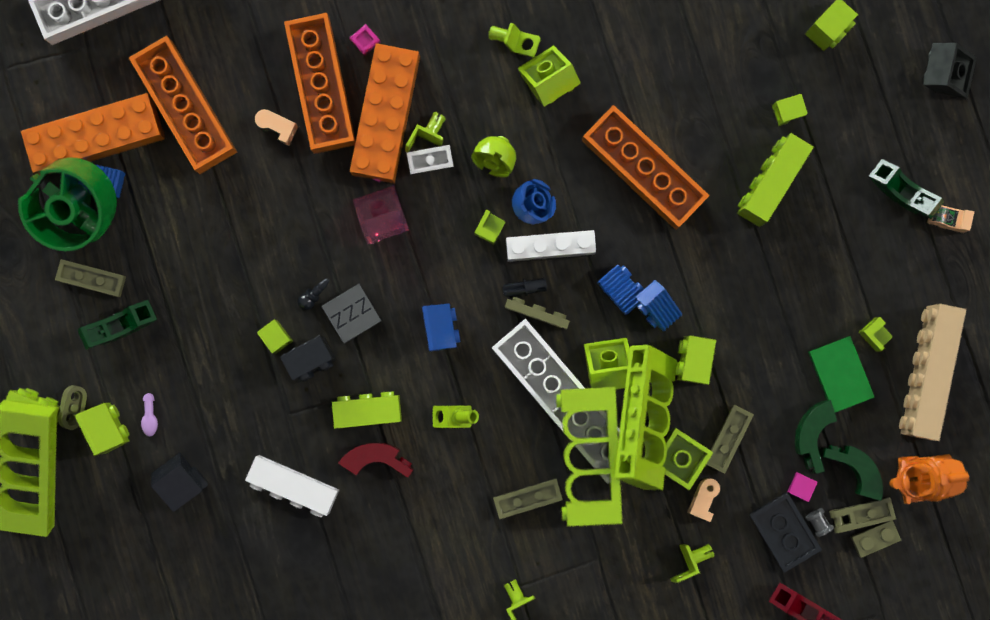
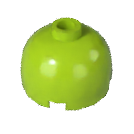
[471,136,516,177]

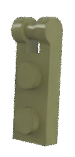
[829,497,896,533]

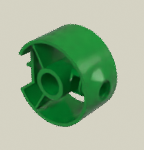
[18,158,117,251]

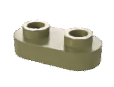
[58,385,87,430]

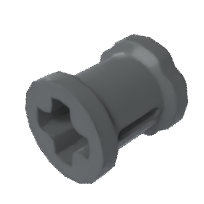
[806,508,834,537]

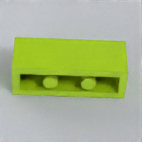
[332,391,402,429]

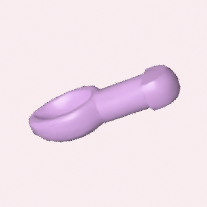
[141,393,158,437]

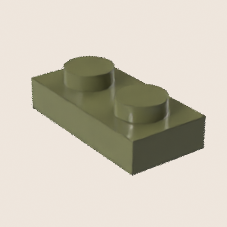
[850,520,902,558]

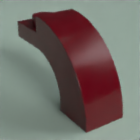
[338,443,414,478]
[769,583,842,620]

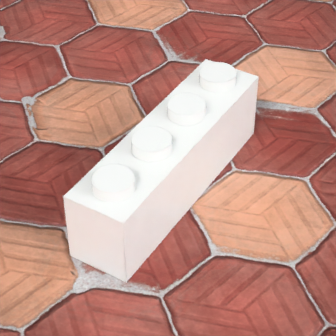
[506,230,596,262]
[245,455,339,517]

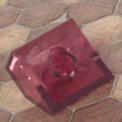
[353,186,409,244]

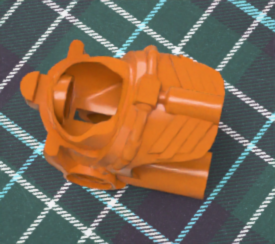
[889,454,969,504]

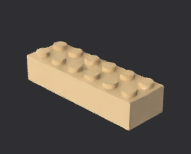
[899,304,966,441]

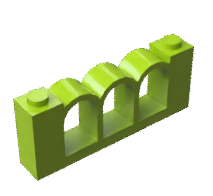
[614,345,677,490]
[556,387,622,526]
[0,400,57,537]

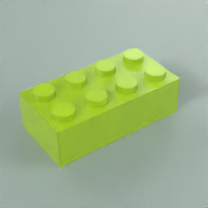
[737,133,814,227]

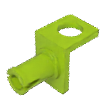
[489,23,541,57]
[405,112,445,152]
[433,406,479,428]
[670,544,714,583]
[504,580,536,620]

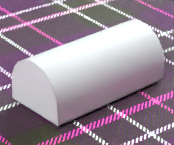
[407,145,453,174]

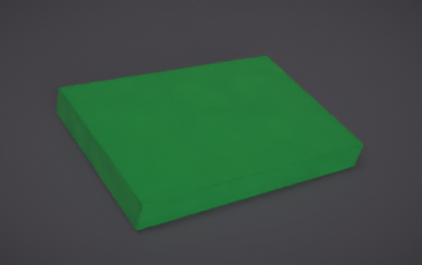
[808,336,874,413]

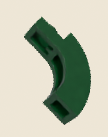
[869,159,944,219]
[77,300,157,350]
[795,400,837,474]
[820,445,883,501]

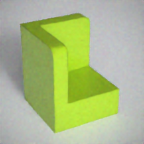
[772,94,807,126]
[474,210,505,245]
[858,317,892,352]
[257,319,293,354]

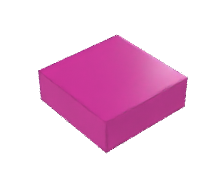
[350,24,380,56]
[787,472,818,502]

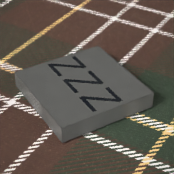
[322,284,381,344]

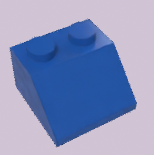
[422,304,460,352]

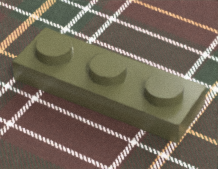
[55,259,126,297]
[505,297,570,330]
[706,405,754,474]
[493,478,563,519]

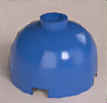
[512,179,556,225]

